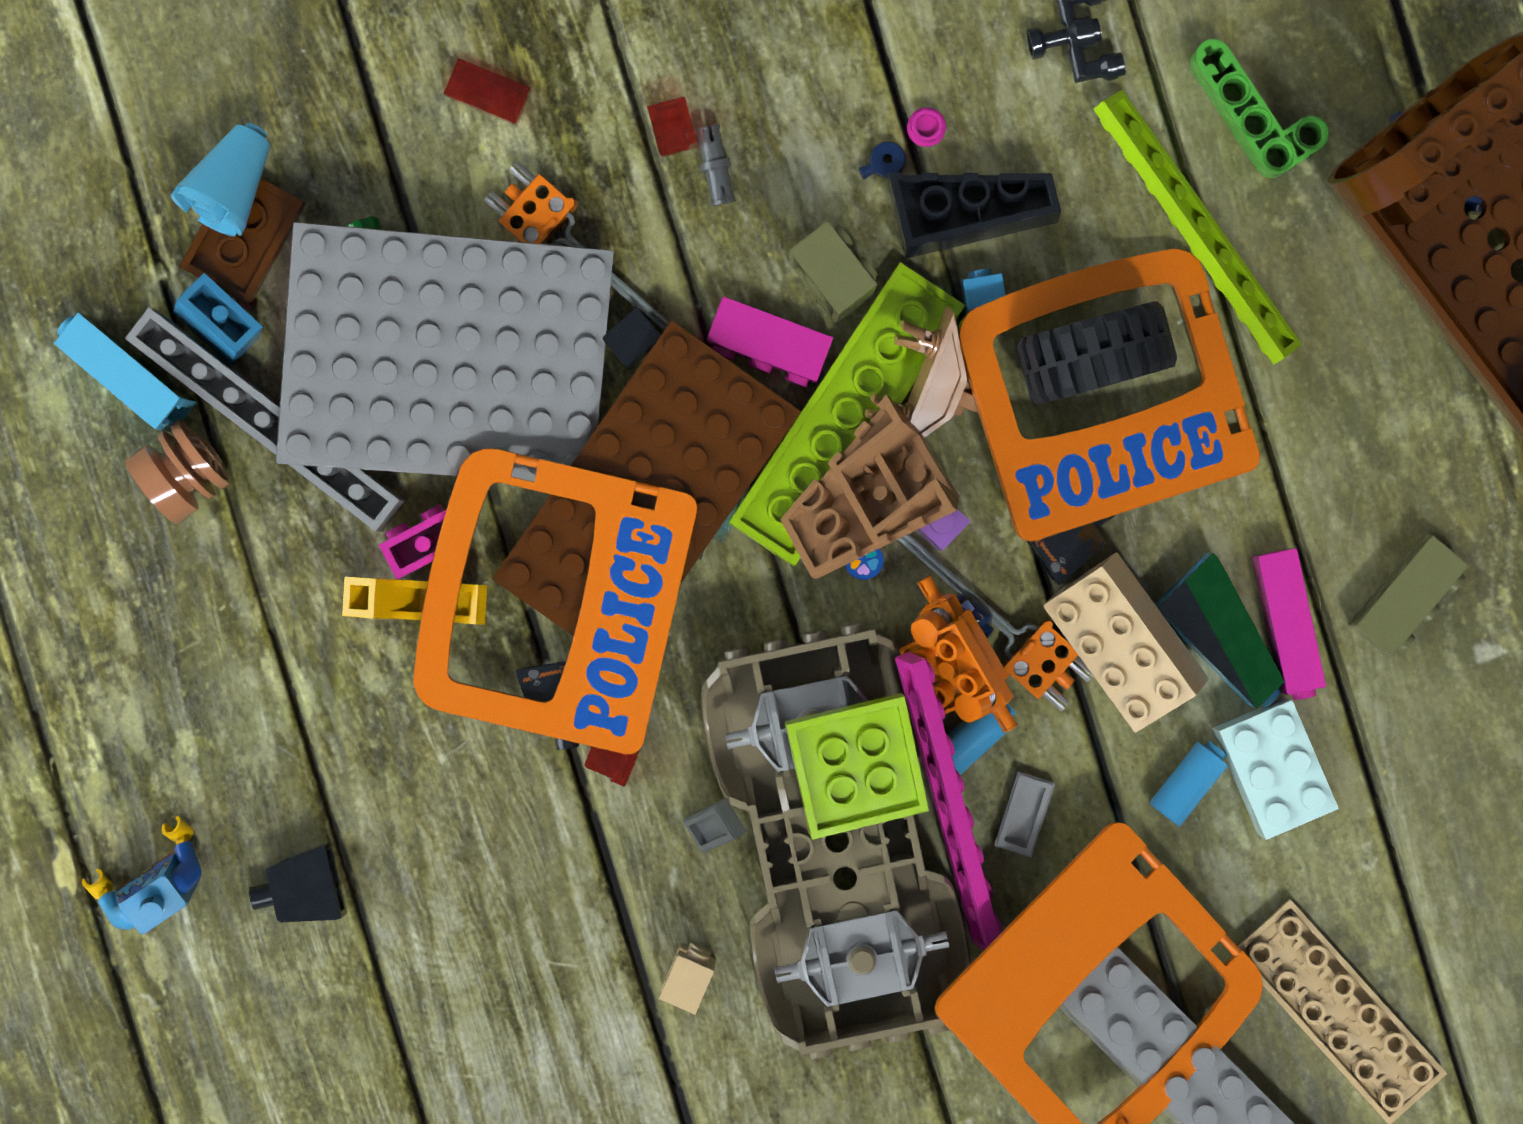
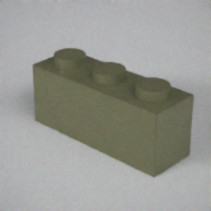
[1348,535,1469,656]

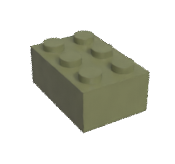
[788,221,878,324]

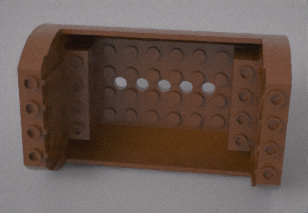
[1327,32,1523,441]

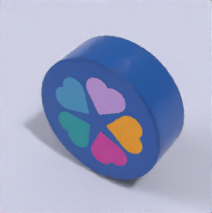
[845,548,884,580]

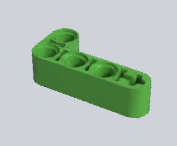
[1190,39,1329,178]

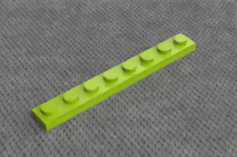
[1093,89,1302,365]

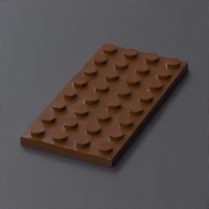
[492,320,802,637]

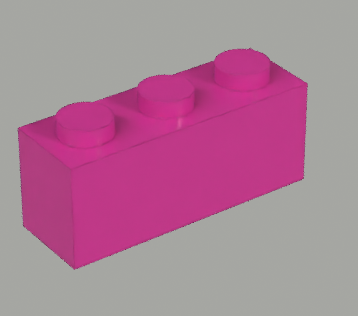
[706,296,833,388]

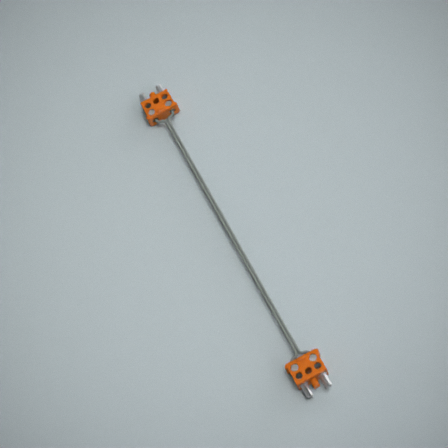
[484,161,1094,711]

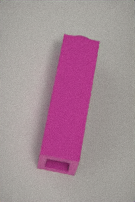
[1251,548,1326,700]

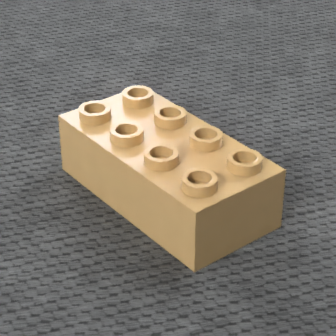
[1043,552,1209,733]

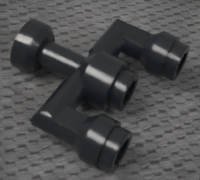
[1026,0,1126,83]

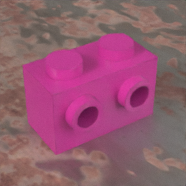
[379,504,447,580]

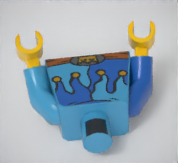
[82,816,202,935]

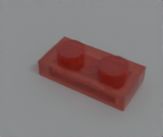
[444,58,532,126]

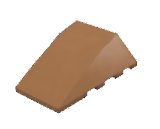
[780,395,959,579]

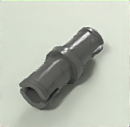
[695,124,736,206]

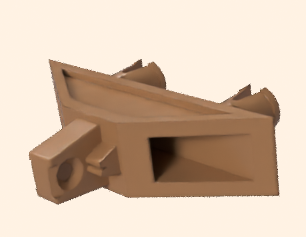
[865,305,979,438]

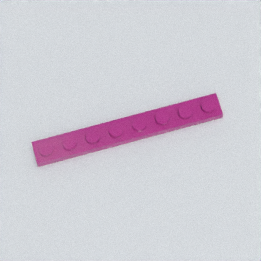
[895,652,1003,951]

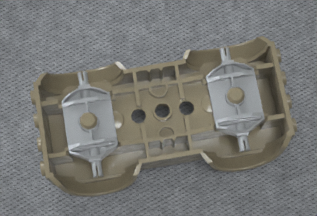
[701,622,971,1059]

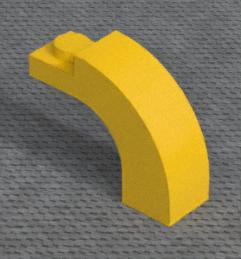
[342,577,487,625]

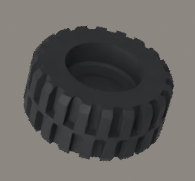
[1016,301,1177,405]

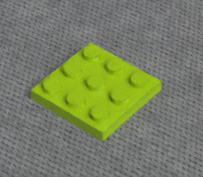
[785,693,929,840]

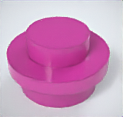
[907,107,946,147]

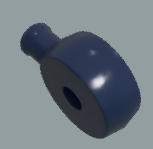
[858,141,906,179]

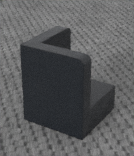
[603,307,661,370]

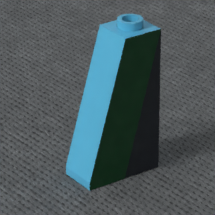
[53,312,197,433]
[1155,553,1285,709]

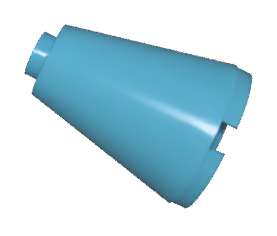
[171,123,270,237]

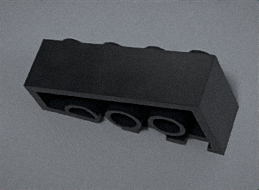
[888,172,1061,259]

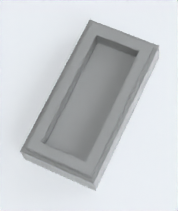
[993,771,1055,857]

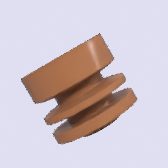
[125,419,231,524]

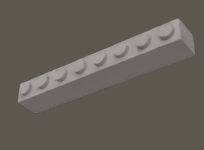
[125,307,406,532]

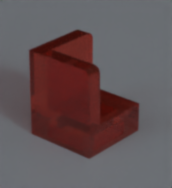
[647,96,698,157]
[584,746,641,787]

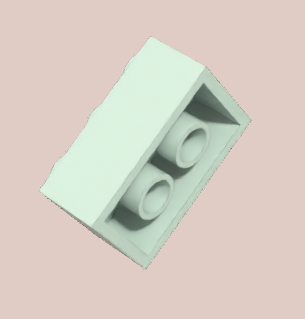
[1212,697,1339,840]

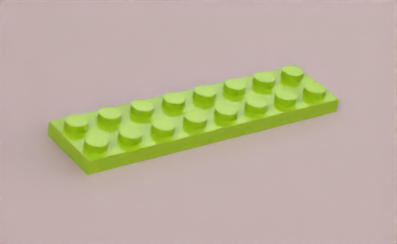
[728,262,965,567]

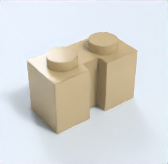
[659,942,716,1015]

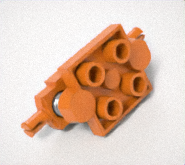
[899,575,1018,733]

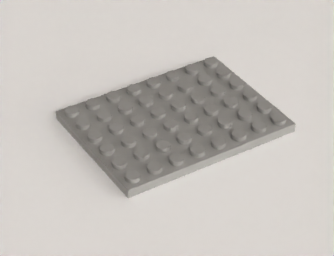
[276,222,614,481]

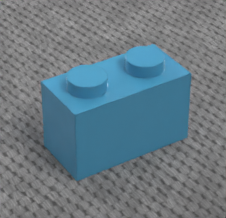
[173,273,263,366]

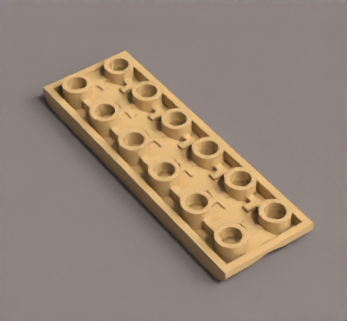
[1237,899,1447,1124]

